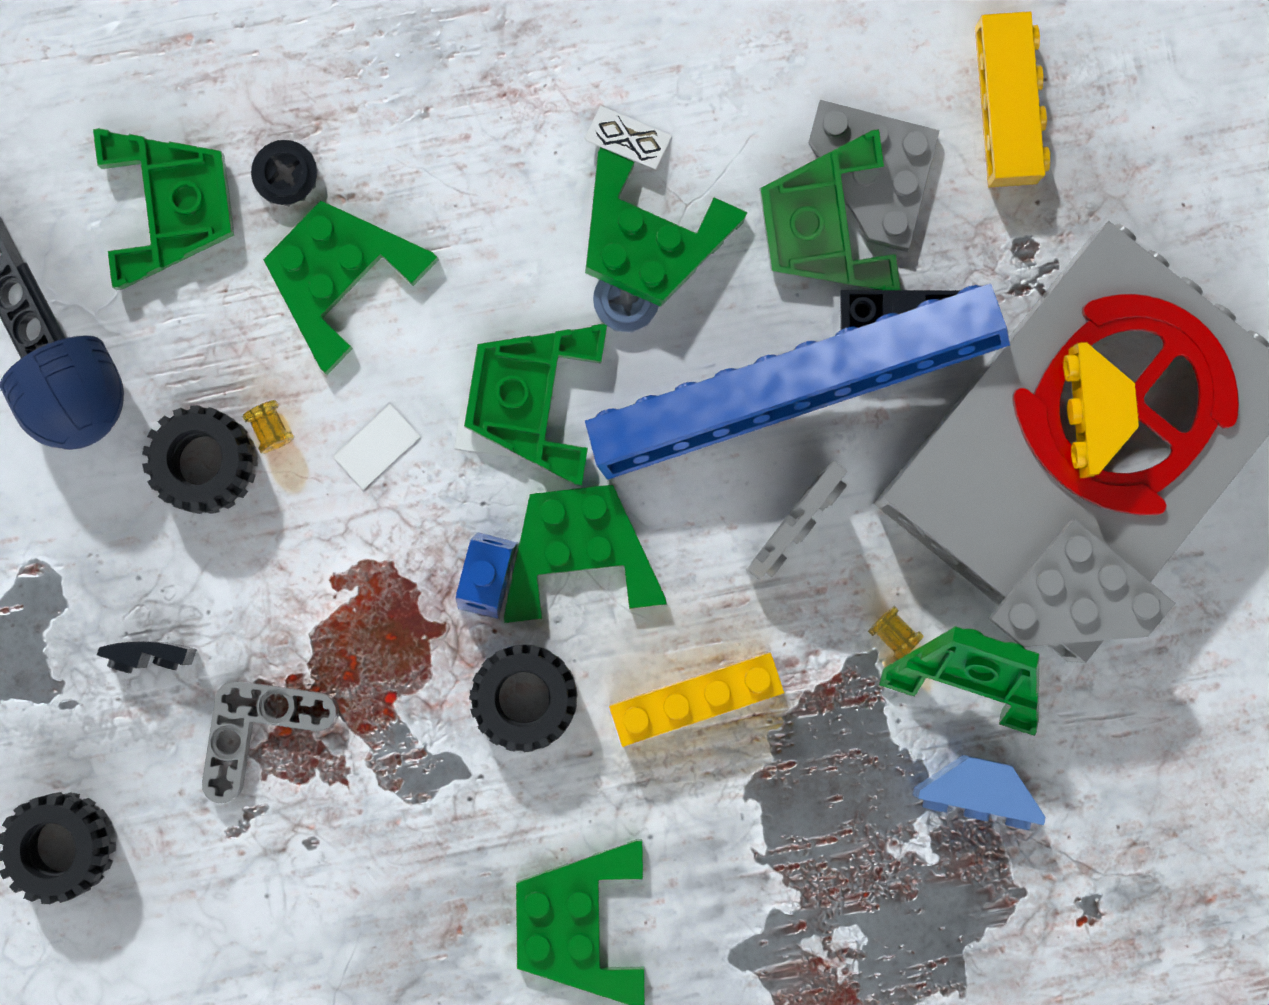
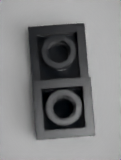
[97,641,197,674]

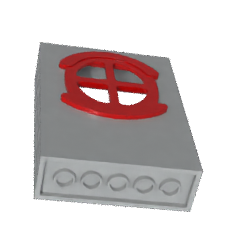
[873,221,1269,663]

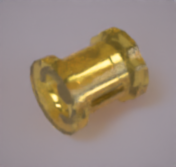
[242,400,295,454]
[868,605,924,661]

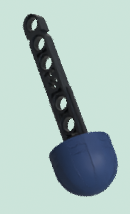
[0,217,124,450]

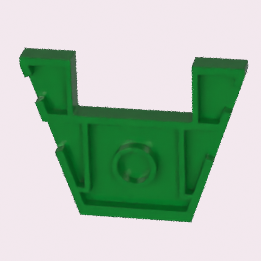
[93,128,234,291]
[759,129,901,290]
[585,147,747,307]
[263,201,439,375]
[464,324,607,486]
[504,484,667,623]
[879,626,1039,736]
[516,839,645,1005]

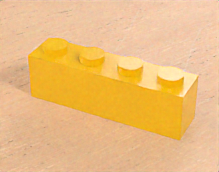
[975,11,1050,188]
[609,652,784,747]

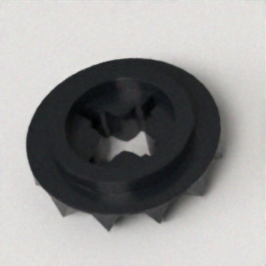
[251,140,318,207]

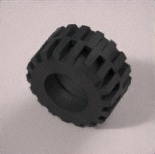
[142,405,258,514]
[469,645,578,752]
[0,792,116,904]

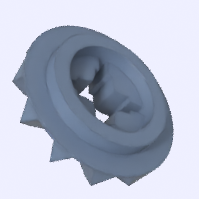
[593,280,659,333]

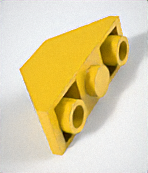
[1063,342,1139,478]

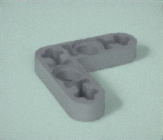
[202,681,339,803]

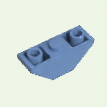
[913,755,1046,830]

